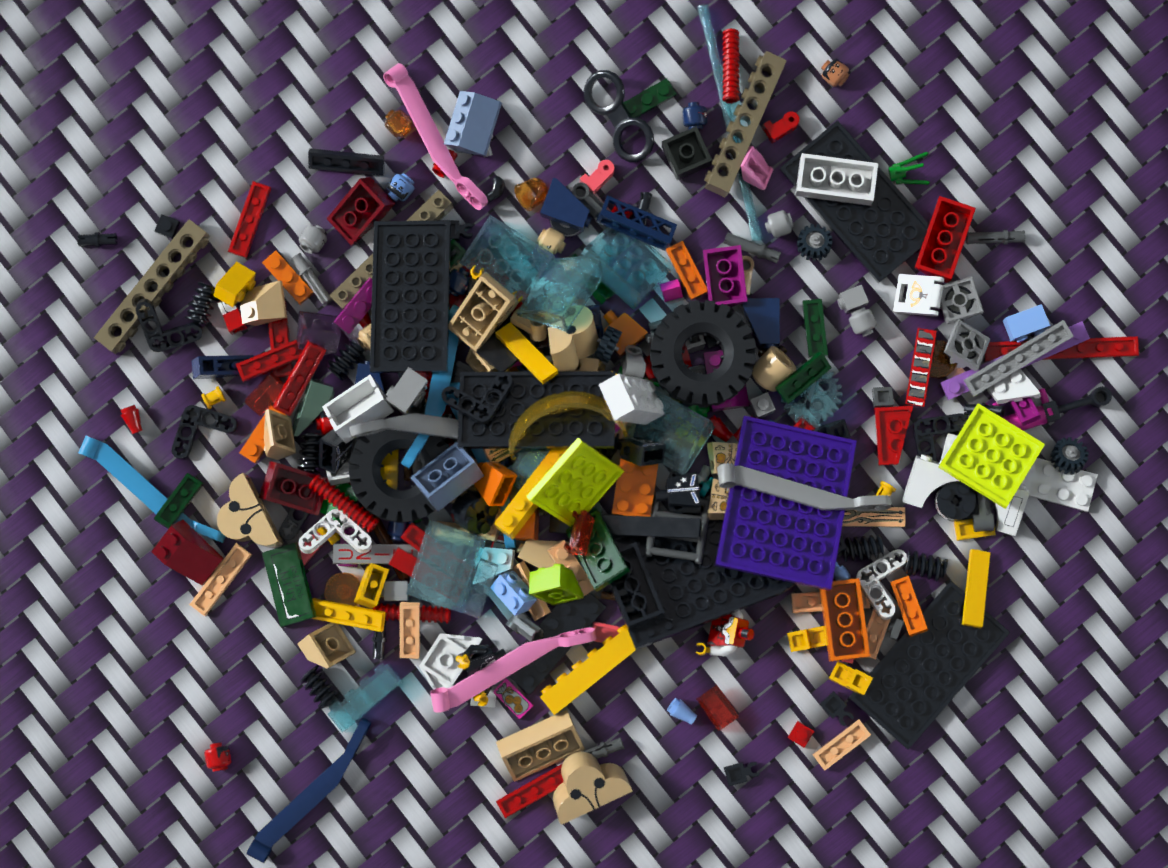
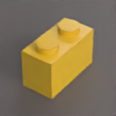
[214,261,256,307]
[354,563,389,609]

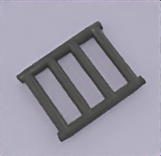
[645,489,710,564]

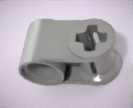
[621,345,646,378]

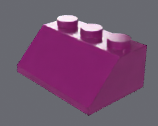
[703,245,748,307]
[703,350,749,412]

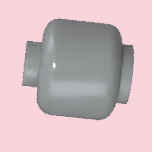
[765,210,794,238]
[299,225,327,254]
[849,307,877,337]

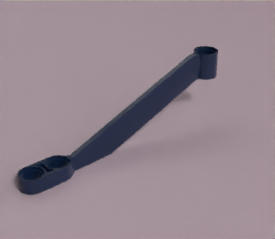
[246,718,372,864]

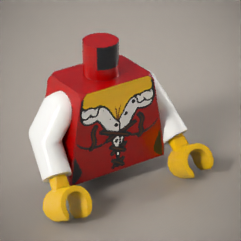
[696,610,754,656]

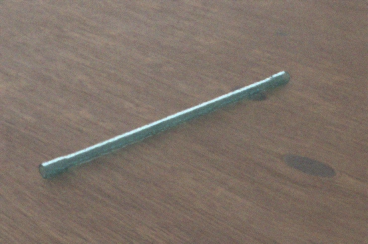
[697,4,763,241]

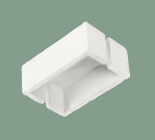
[322,375,394,443]

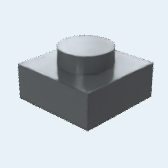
[872,387,894,408]
[887,619,904,641]

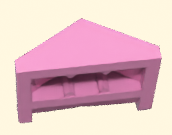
[741,146,773,190]

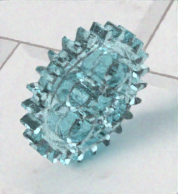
[780,363,843,425]

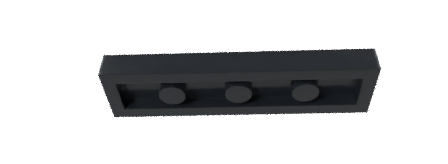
[308,148,384,176]

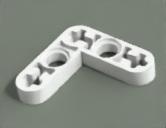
[299,509,372,554]
[856,549,907,620]

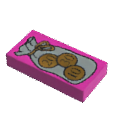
[492,678,534,719]

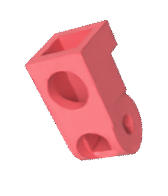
[580,160,614,194]

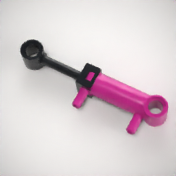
[992,386,1112,431]

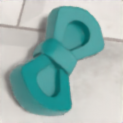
[699,477,714,498]

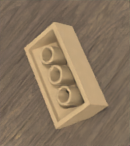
[496,710,585,782]

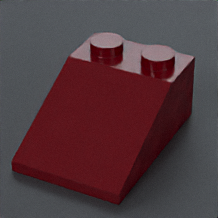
[327,177,395,246]
[259,461,328,516]
[151,519,224,585]

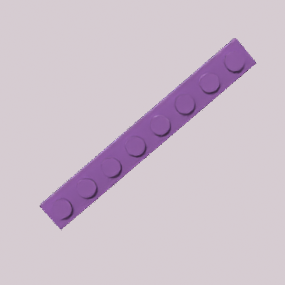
[940,321,1090,400]

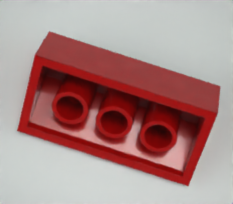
[914,196,976,283]

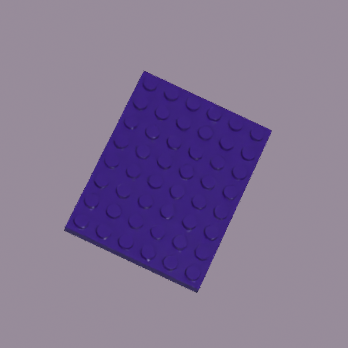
[715,416,857,591]

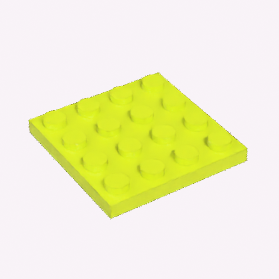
[938,403,1045,509]
[526,438,624,527]

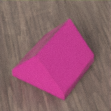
[659,279,683,302]

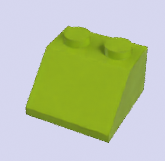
[529,564,584,605]

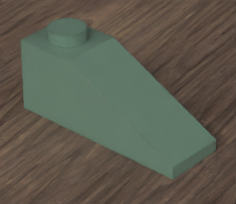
[292,379,334,437]

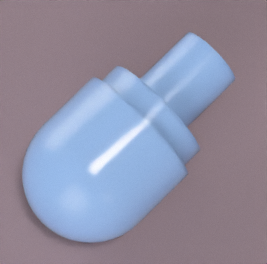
[833,561,851,581]

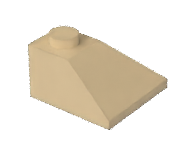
[240,280,287,326]
[264,409,296,460]
[297,622,356,669]

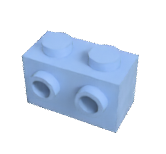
[1003,304,1050,343]
[490,570,538,616]

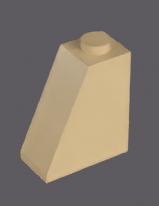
[517,540,575,568]

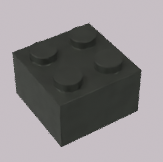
[661,126,712,180]

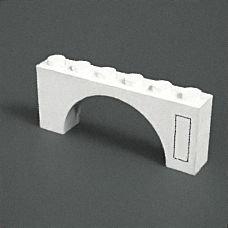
[902,454,1030,536]

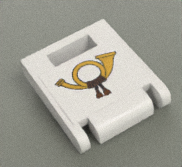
[893,274,944,316]

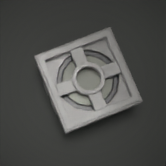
[940,276,984,324]
[944,319,990,372]

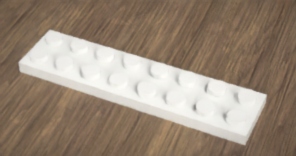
[940,433,1098,512]

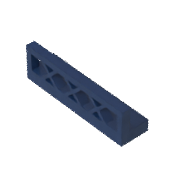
[596,195,677,251]

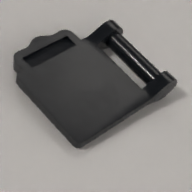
[476,319,541,372]

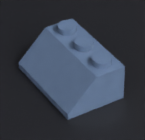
[444,91,502,156]
[410,442,484,511]

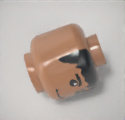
[821,59,850,87]

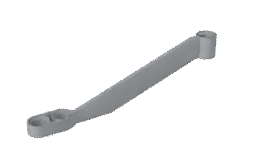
[349,413,459,439]
[717,463,891,511]

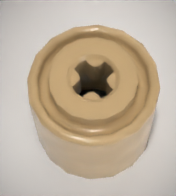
[752,346,796,392]

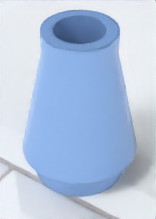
[667,698,697,724]

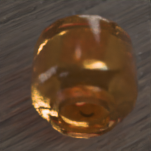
[384,109,412,138]

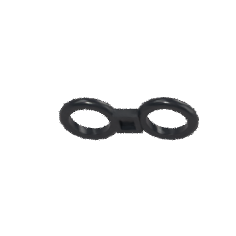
[584,70,654,162]

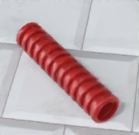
[723,28,740,104]
[309,474,379,533]
[373,603,451,624]

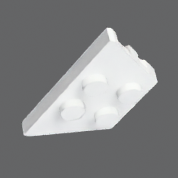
[419,633,483,689]

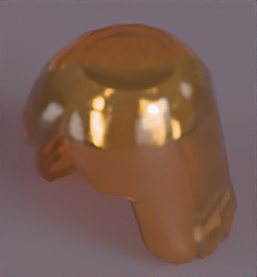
[514,178,549,212]

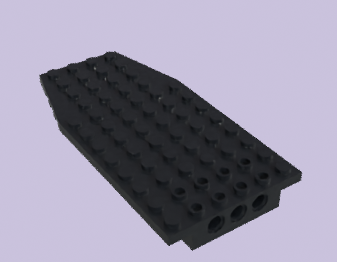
[609,506,846,650]

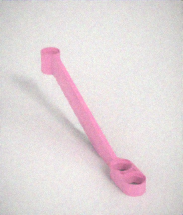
[383,63,488,210]
[430,627,596,712]

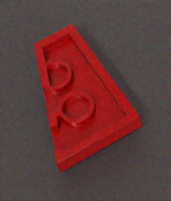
[874,406,913,466]

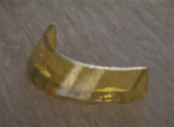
[508,391,628,460]

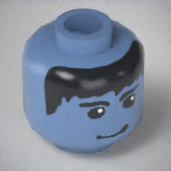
[386,173,414,202]

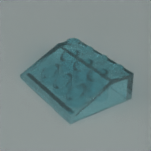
[459,215,555,303]
[578,227,674,310]
[517,256,604,332]
[621,391,715,475]
[406,520,487,613]

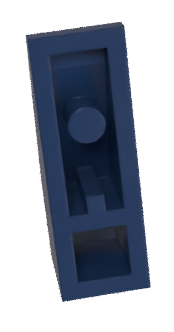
[192,355,254,379]

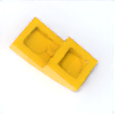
[787,626,827,652]
[829,661,873,695]

